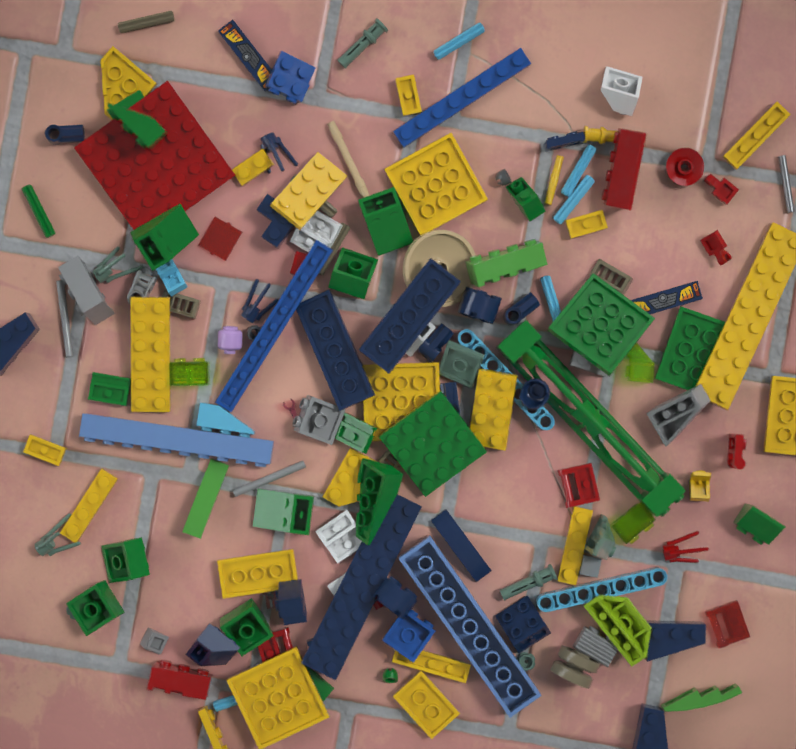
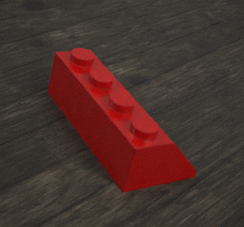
[601,128,647,210]

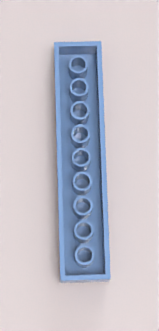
[398,535,542,718]

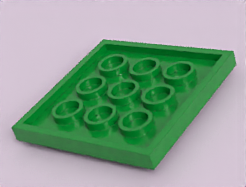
[547,273,655,377]
[654,306,725,390]
[379,390,487,497]

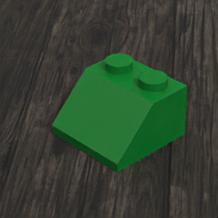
[328,247,378,299]
[733,503,785,545]
[101,537,150,583]
[66,580,125,636]
[220,598,274,657]

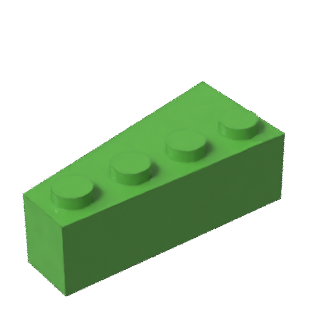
[465,239,548,287]

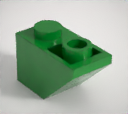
[506,177,546,222]

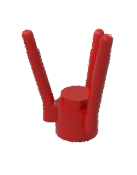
[662,531,709,563]

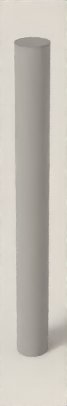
[56,280,73,357]
[233,461,306,497]

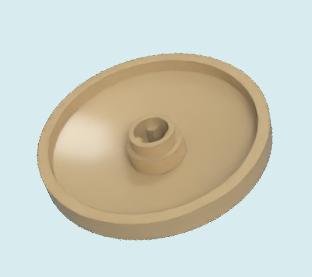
[403,230,475,307]

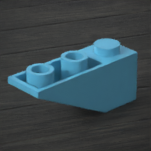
[196,403,256,438]

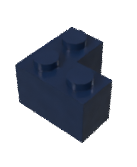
[256,194,294,249]
[275,579,307,625]

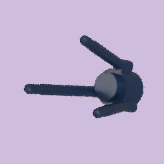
[260,133,298,174]
[241,279,279,323]

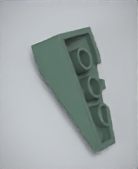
[585,514,616,560]

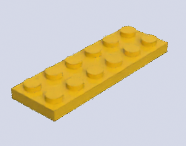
[130,297,171,412]

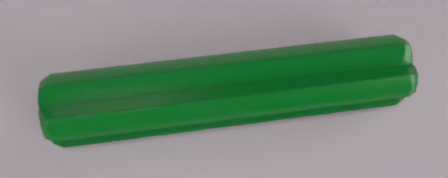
[22,184,55,238]

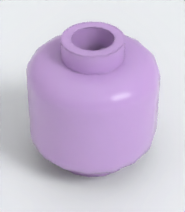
[218,326,242,354]

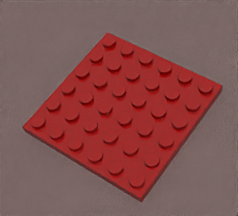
[74,81,235,230]

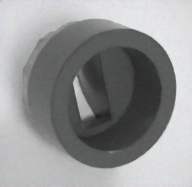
[495,169,512,186]
[247,325,261,341]

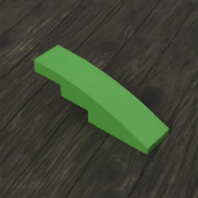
[182,459,229,539]
[661,683,742,712]

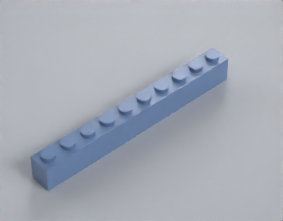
[79,413,274,467]

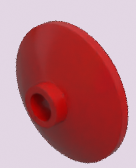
[666,148,704,186]

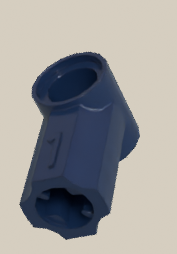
[45,125,85,145]
[503,292,541,326]
[417,323,454,363]
[440,382,460,415]

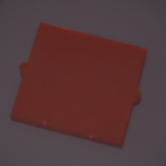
[199,217,242,261]

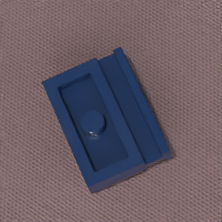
[544,131,585,152]

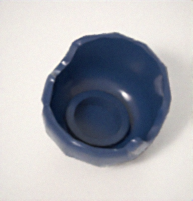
[519,379,550,409]

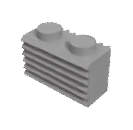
[573,626,618,667]

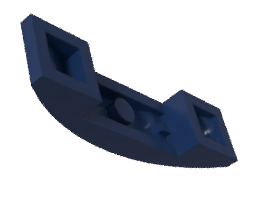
[431,509,492,582]

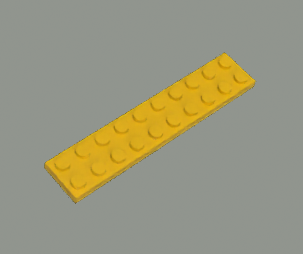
[695,222,796,411]

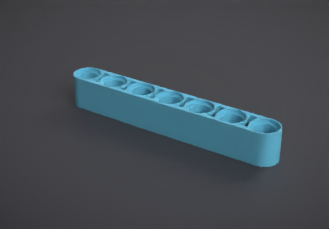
[457,329,555,430]
[536,567,668,612]

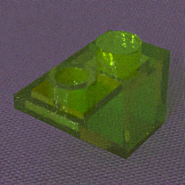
[625,343,655,383]

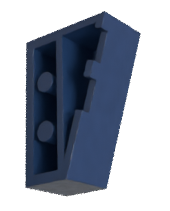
[0,312,40,376]
[645,620,706,662]
[632,703,668,749]

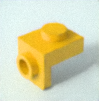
[689,470,711,502]

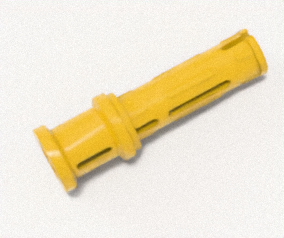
[583,126,618,144]

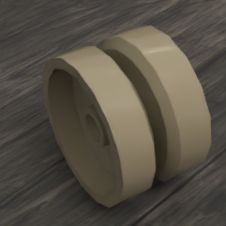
[550,645,600,689]

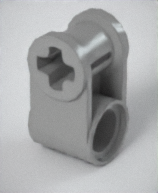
[127,270,157,305]

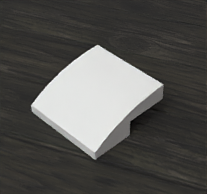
[290,211,343,253]
[315,510,362,564]

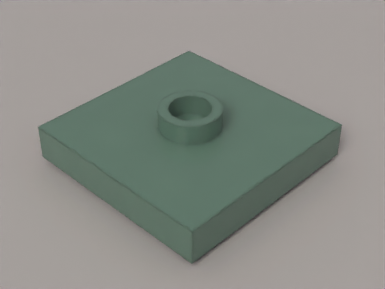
[439,340,485,388]

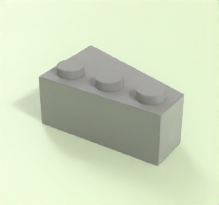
[58,256,115,325]
[647,384,711,447]

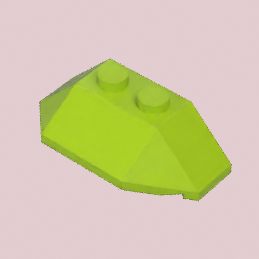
[584,595,652,667]

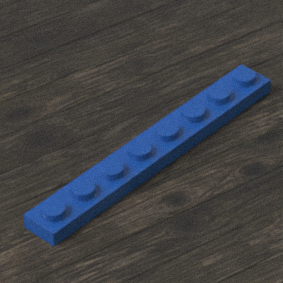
[393,48,531,148]

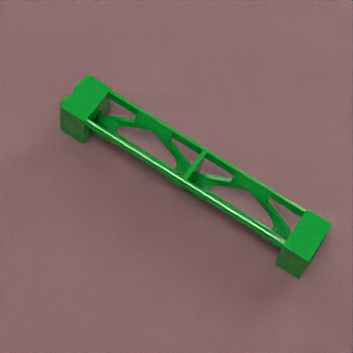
[496,320,686,517]

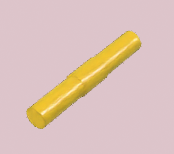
[544,155,564,205]

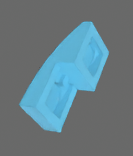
[156,259,188,297]

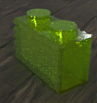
[169,358,210,386]
[610,501,656,544]

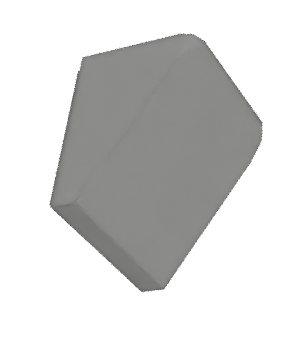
[579,555,602,578]
[140,628,169,655]

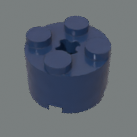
[457,287,502,324]
[373,576,417,620]

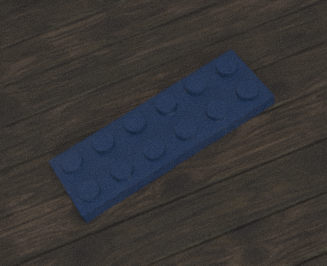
[359,258,461,374]
[296,290,375,411]

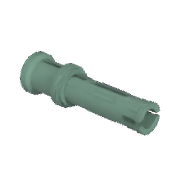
[337,18,388,69]
[499,564,558,601]

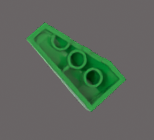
[356,458,403,545]

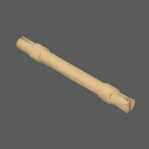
[327,121,370,198]

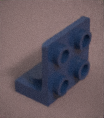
[496,596,551,653]

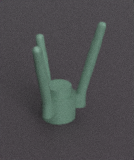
[93,247,143,283]
[35,513,81,556]

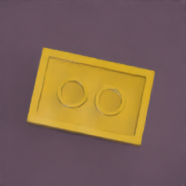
[393,670,460,740]

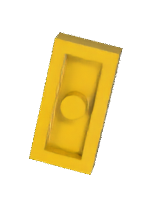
[395,74,422,117]
[232,149,274,186]
[565,210,608,239]
[23,434,67,466]

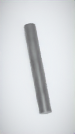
[778,155,795,213]

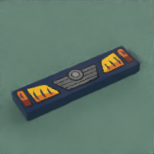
[218,20,272,92]
[631,281,703,314]

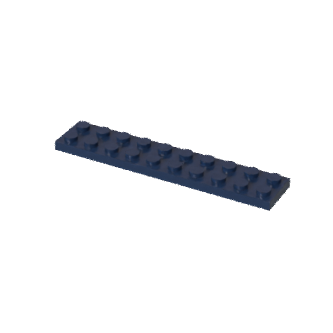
[301,494,422,681]

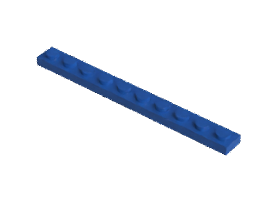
[215,240,333,412]

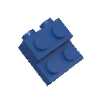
[265,51,316,104]
[382,609,435,663]

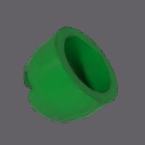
[383,668,398,683]

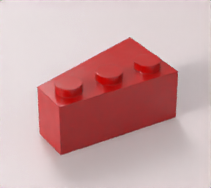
[147,660,213,700]

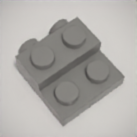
[293,395,346,445]

